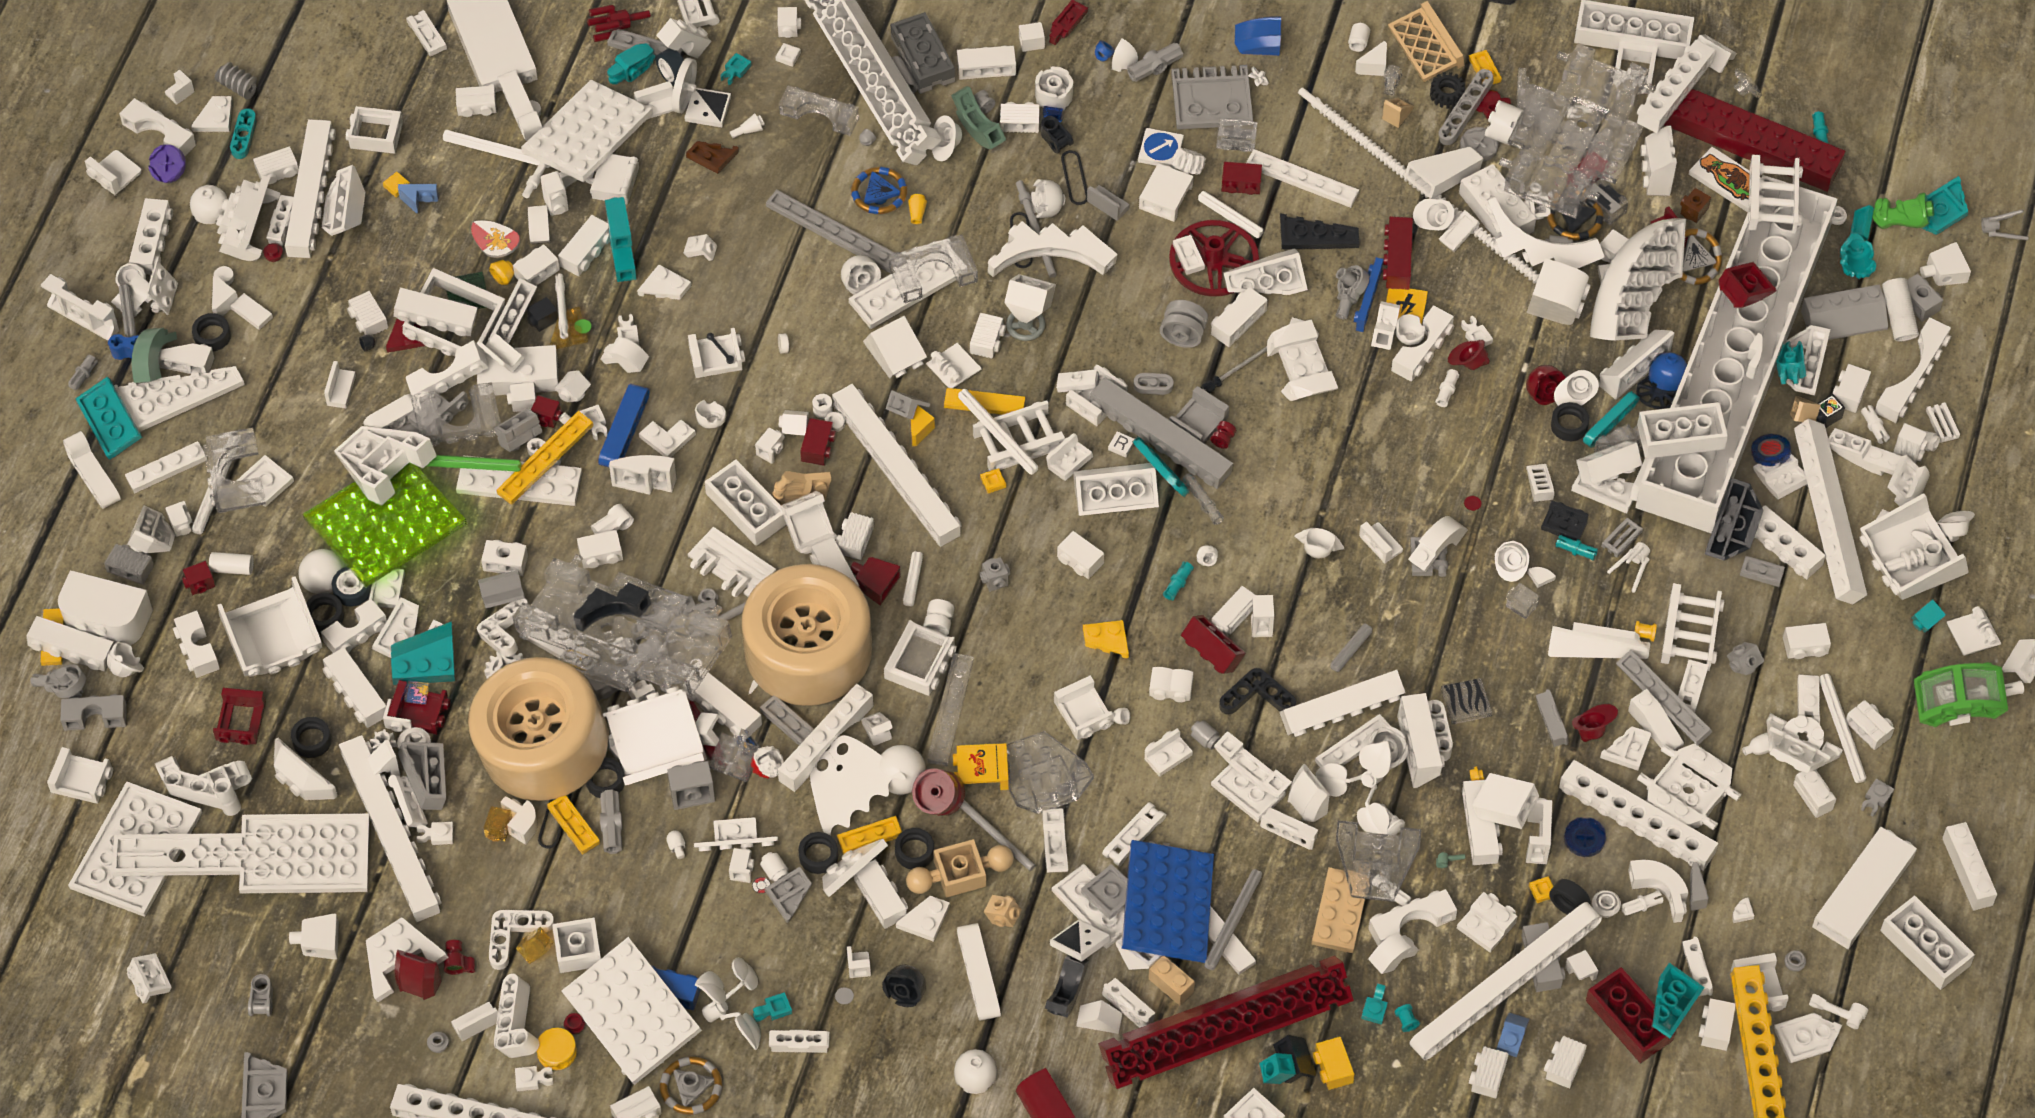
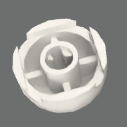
[1031,179,1065,218]
[190,185,227,224]
[841,255,881,295]
[954,1049,997,1094]

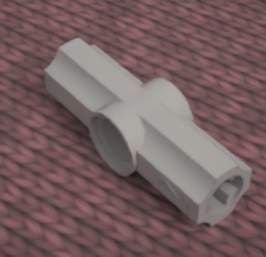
[1127,43,1183,82]
[600,790,622,854]

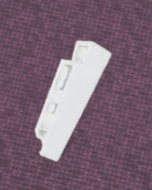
[1548,622,1650,659]

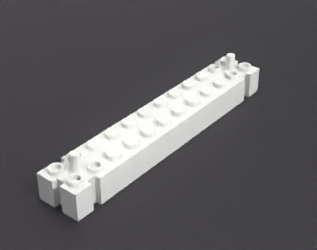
[805,0,941,165]

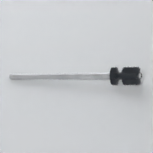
[1201,346,1267,393]

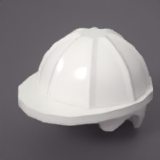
[1495,541,1530,582]
[107,642,144,677]

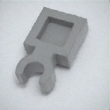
[1861,779,1894,817]

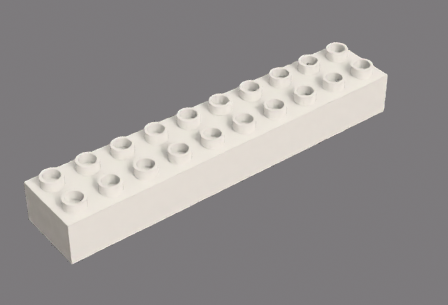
[1635,175,1838,533]

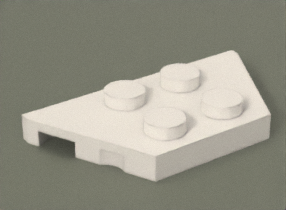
[822,839,888,897]

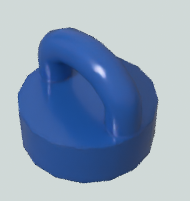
[1095,40,1115,61]

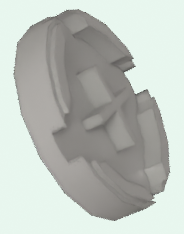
[1460,127,1498,162]

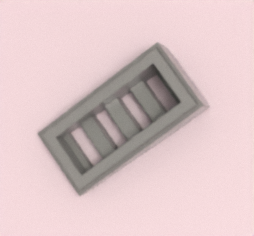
[1690,862,1709,911]

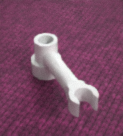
[1809,994,1868,1029]

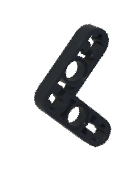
[1219,668,1296,715]

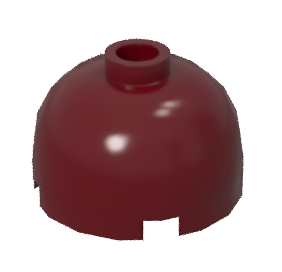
[1526,365,1566,405]

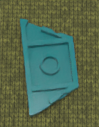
[1922,176,1968,235]

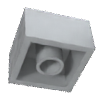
[667,761,715,810]

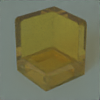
[516,927,554,964]

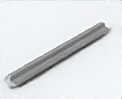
[1204,869,1262,970]

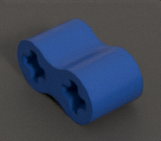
[108,334,138,360]

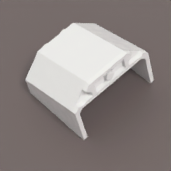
[1859,494,1969,600]
[217,576,322,677]

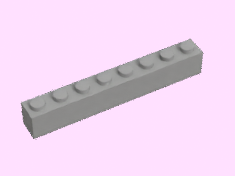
[1090,377,1233,489]

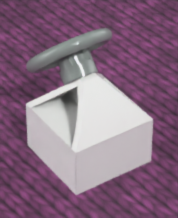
[1004,274,1056,341]

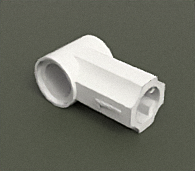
[591,504,634,534]

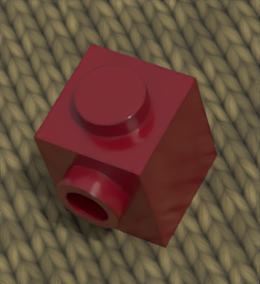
[531,395,563,428]
[182,561,215,596]

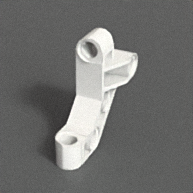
[155,756,252,816]

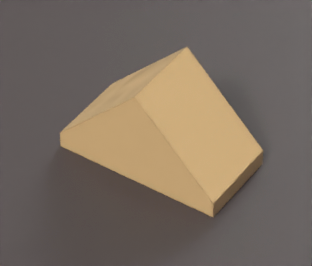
[1382,98,1414,128]
[1790,396,1821,422]

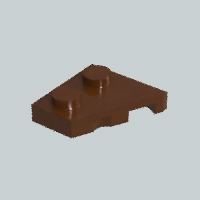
[686,141,739,174]

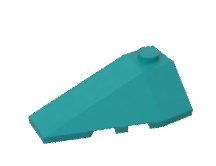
[1652,963,1705,1039]

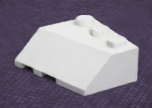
[1640,126,1677,196]

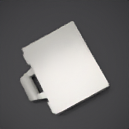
[585,154,639,205]

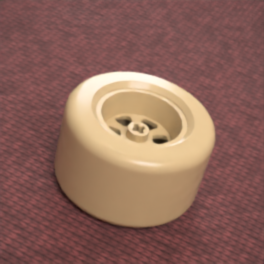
[742,564,872,706]
[468,657,609,801]

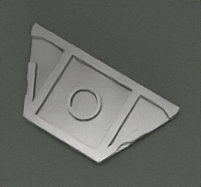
[241,1052,288,1118]

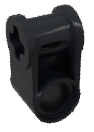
[1041,116,1074,154]

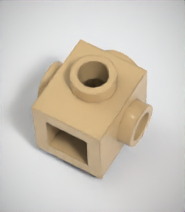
[984,895,1021,927]

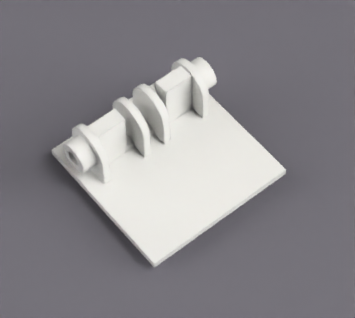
[146,261,178,315]
[926,343,982,388]
[1946,606,2001,656]

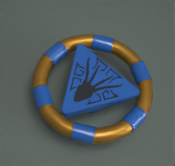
[851,167,907,214]

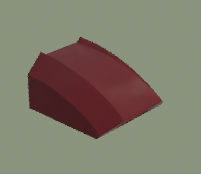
[1719,262,1777,308]
[395,949,442,1000]

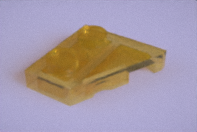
[550,307,588,350]

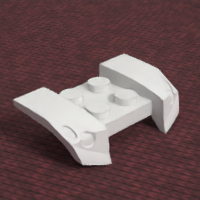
[1267,319,1338,401]

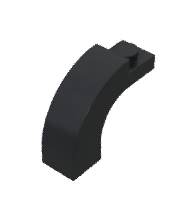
[1045,955,1089,1017]

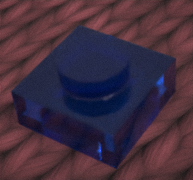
[1043,106,1064,122]

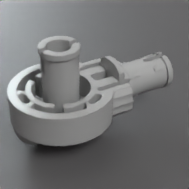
[1335,265,1369,320]
[30,664,86,698]

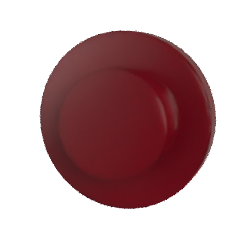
[263,243,283,262]
[564,1013,585,1034]

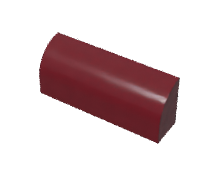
[1015,1068,1075,1118]

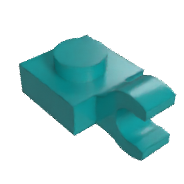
[1361,983,1388,1025]
[753,992,792,1022]

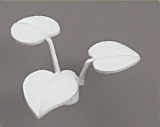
[1315,741,1391,837]
[695,957,761,1050]

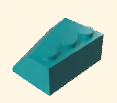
[391,621,455,685]

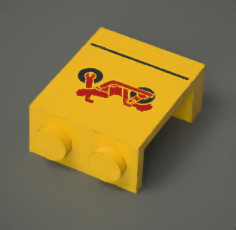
[953,743,1009,790]

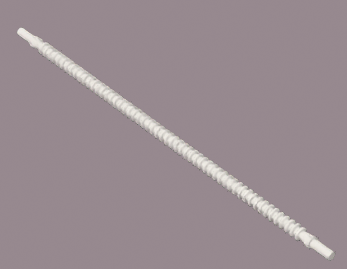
[1298,88,1540,284]

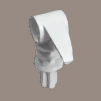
[1884,531,1942,573]

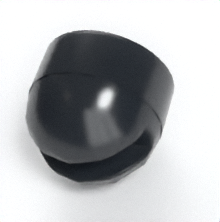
[359,335,375,351]

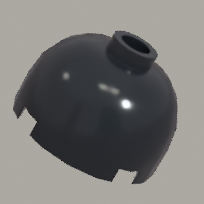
[882,964,926,1007]

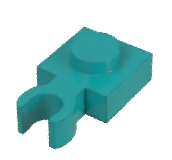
[721,53,752,85]

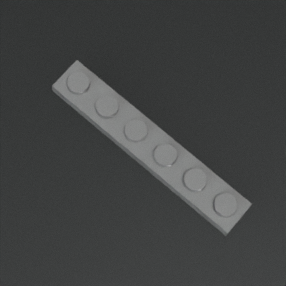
[1616,650,1712,746]

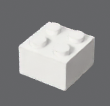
[552,918,601,973]

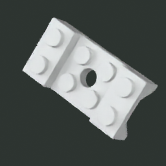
[41,274,119,340]

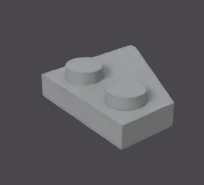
[764,867,812,923]

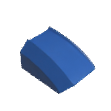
[1235,16,1281,56]

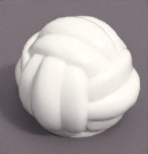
[1196,545,1218,566]

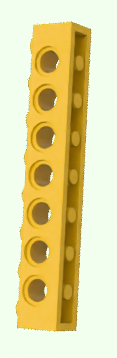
[1730,965,1788,1118]

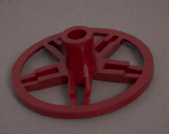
[1169,220,1259,297]

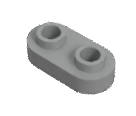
[1134,373,1173,395]

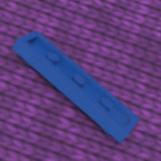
[1354,257,1384,332]

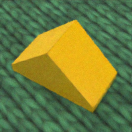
[910,405,935,446]

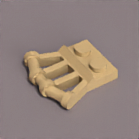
[772,471,831,505]

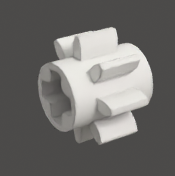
[370,729,397,752]

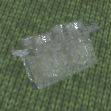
[709,728,759,782]

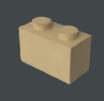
[1149,956,1195,1005]

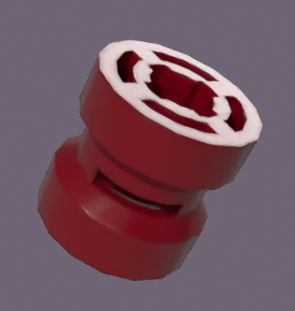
[1210,421,1237,449]

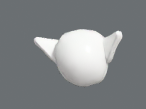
[1294,528,1344,559]

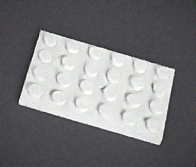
[521,80,652,182]
[68,782,202,917]
[562,937,702,1085]

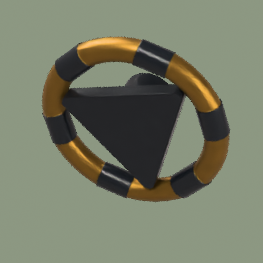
[1547,193,1604,241]

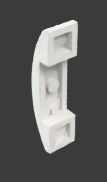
[1214,731,1292,798]
[1042,808,1068,873]

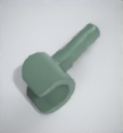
[1436,852,1465,868]

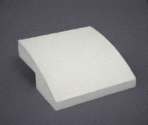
[1753,449,1808,500]

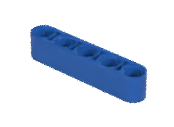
[598,384,650,467]

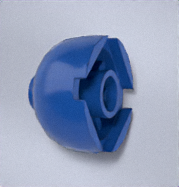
[1648,352,1687,391]

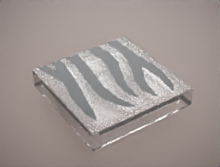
[1441,678,1492,724]

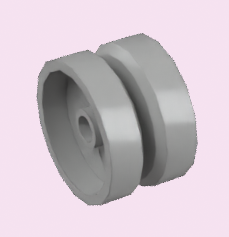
[1160,300,1208,348]

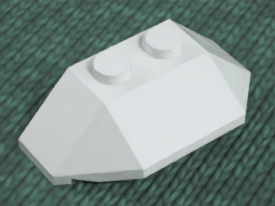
[322,165,365,236]
[1786,325,1830,395]
[127,506,175,553]
[274,738,338,800]

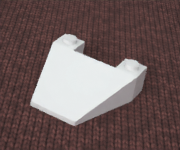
[334,426,437,506]

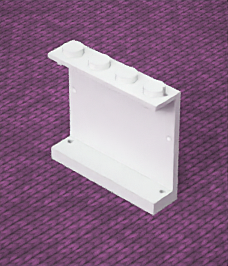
[603,686,707,785]

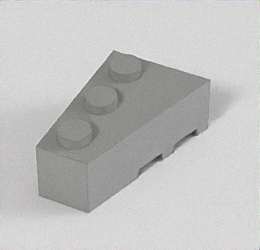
[398,742,446,810]

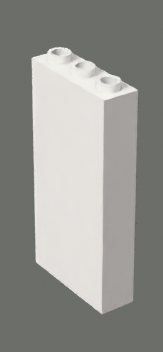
[447,0,538,93]

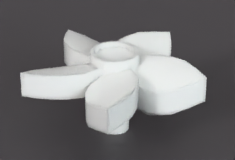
[1248,66,1269,86]

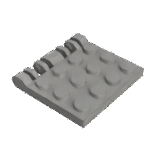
[1171,65,1253,129]

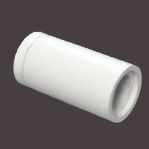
[209,552,253,575]

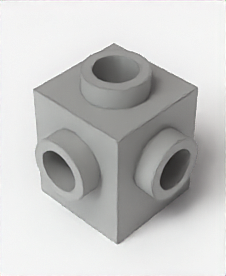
[980,557,1010,592]
[1727,642,1764,675]

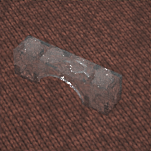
[779,86,859,136]

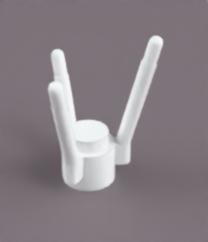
[1607,542,1650,593]

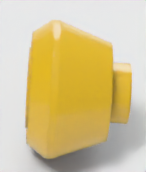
[489,260,514,285]

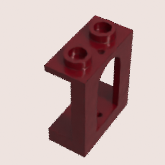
[213,687,266,745]

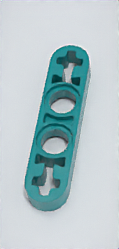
[1583,391,1640,448]

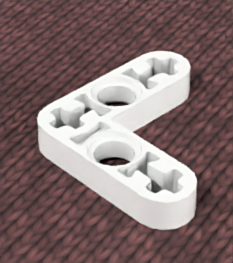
[477,598,530,657]
[489,910,554,970]

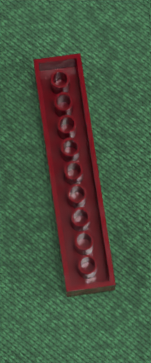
[1664,89,1846,192]

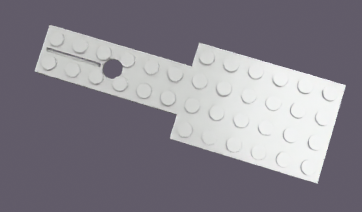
[112,814,369,893]

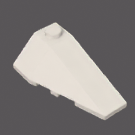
[1223,249,1308,295]

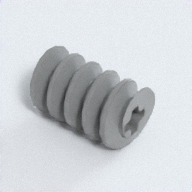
[215,62,257,100]

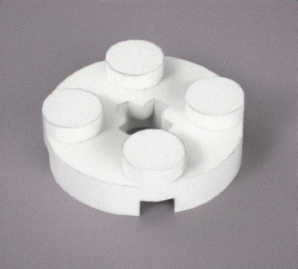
[1783,715,1824,749]

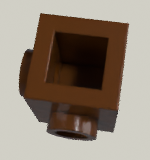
[1680,188,1711,224]

